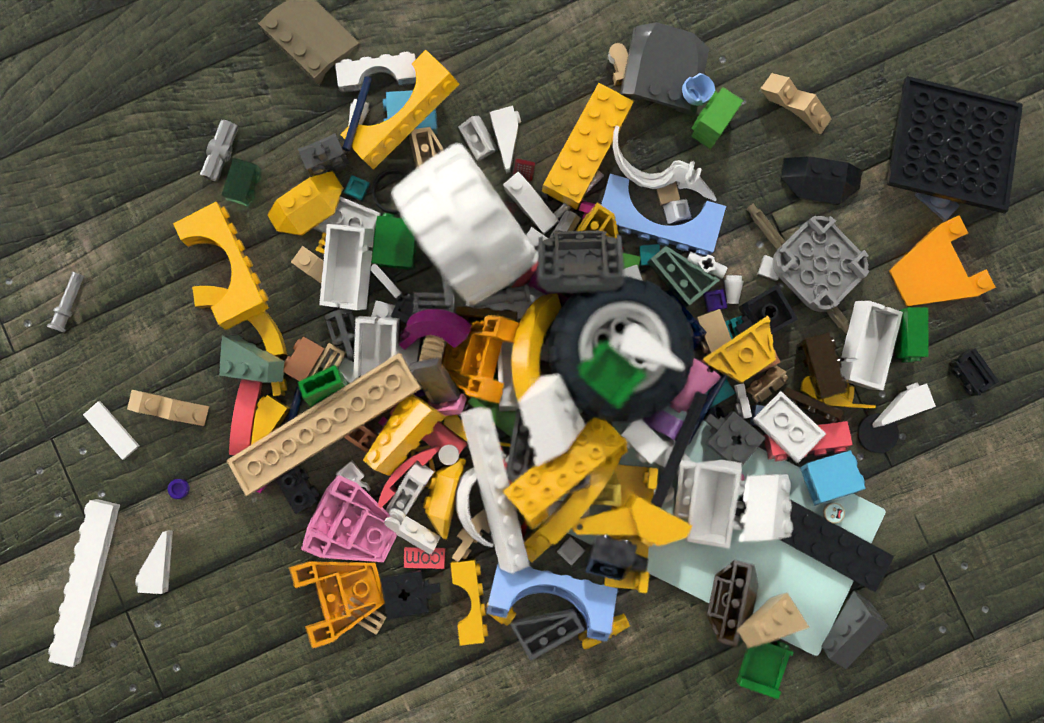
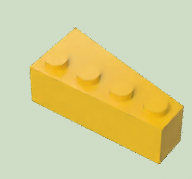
[363,394,446,476]

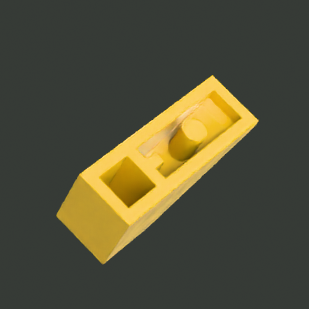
[251,395,291,445]

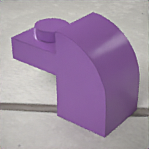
[642,410,684,441]

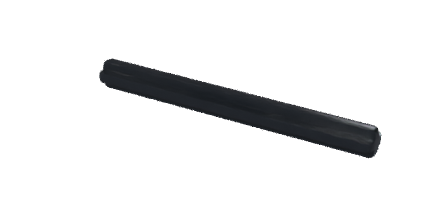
[651,392,707,508]

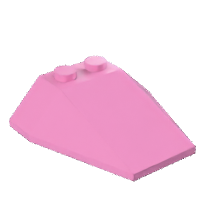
[302,475,397,562]

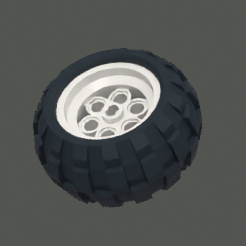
[548,276,695,422]

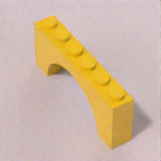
[340,50,460,170]
[173,202,269,330]

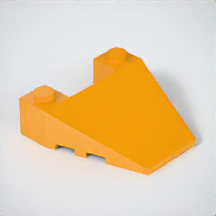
[889,215,996,306]
[441,316,519,403]
[289,561,385,648]

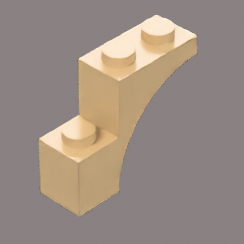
[761,73,832,134]
[127,390,209,426]

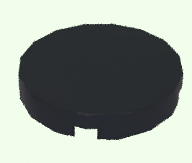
[857,413,899,453]

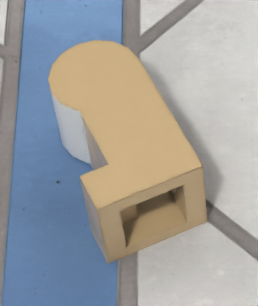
[608,43,628,86]

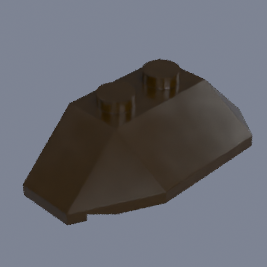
[707,560,759,647]

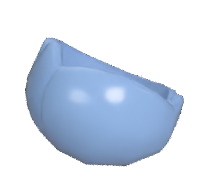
[682,73,715,106]

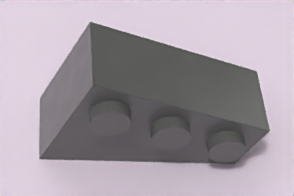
[822,591,888,669]
[510,608,584,661]

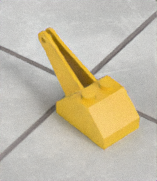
[572,494,692,547]

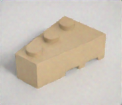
[409,127,443,169]
[737,593,810,648]

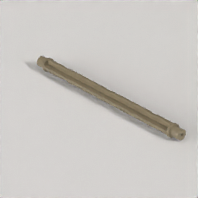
[747,203,849,334]

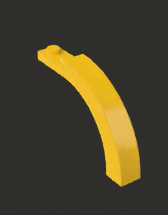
[192,286,287,397]
[512,293,561,402]
[523,457,622,562]

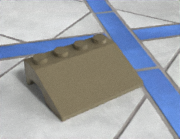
[258,0,360,85]

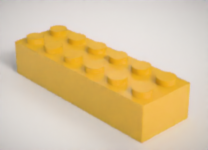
[542,83,634,210]

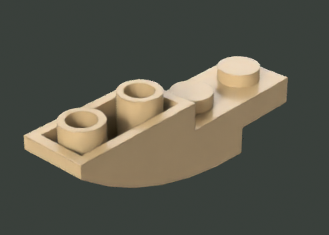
[452,508,490,562]

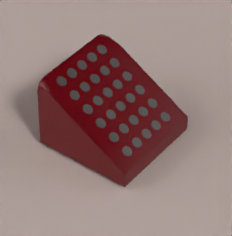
[513,159,535,181]

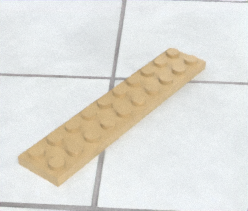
[227,353,422,496]

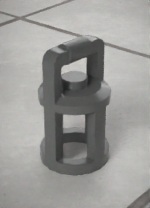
[324,309,355,361]

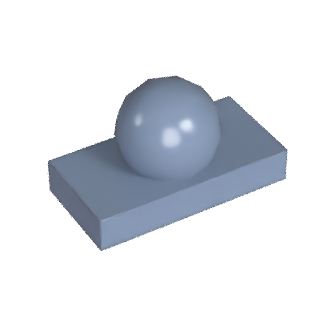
[915,193,960,221]

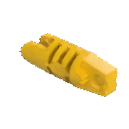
[578,613,630,650]

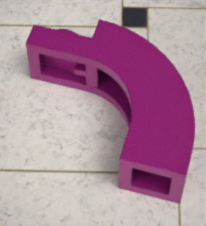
[399,309,472,350]

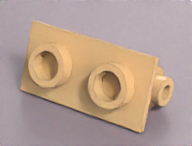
[746,366,789,403]

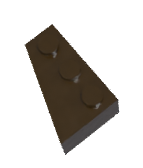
[797,333,847,400]

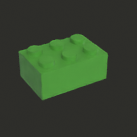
[691,87,743,149]

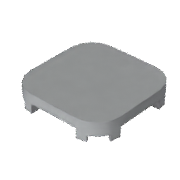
[772,215,869,312]

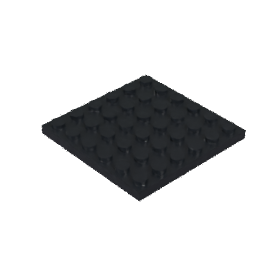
[887,76,1023,214]

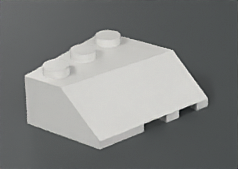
[519,375,586,465]
[739,474,793,541]

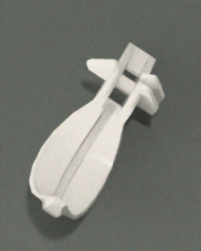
[612,125,716,201]
[455,451,507,548]

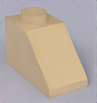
[291,246,324,284]

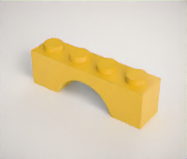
[450,558,488,646]

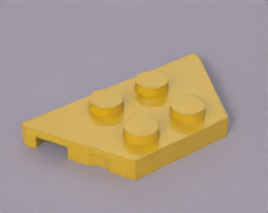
[702,316,776,383]

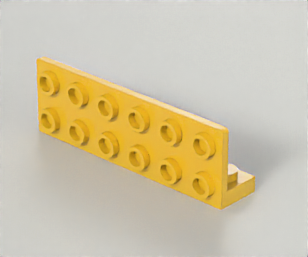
[504,417,628,530]
[604,464,658,593]

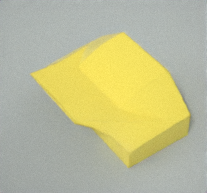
[592,474,621,506]

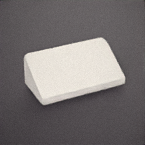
[458,116,498,161]

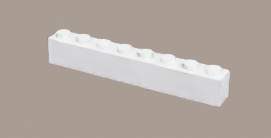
[461,407,529,574]
[48,499,120,667]

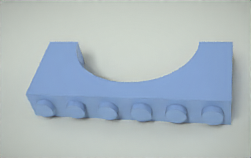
[601,174,726,257]
[486,562,618,642]

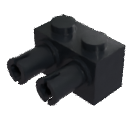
[275,466,320,514]

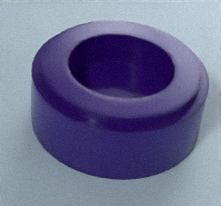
[168,479,190,499]

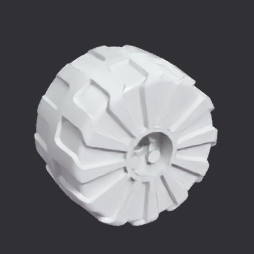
[392,144,538,304]

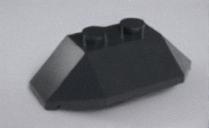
[781,156,862,205]

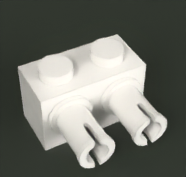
[620,420,668,464]

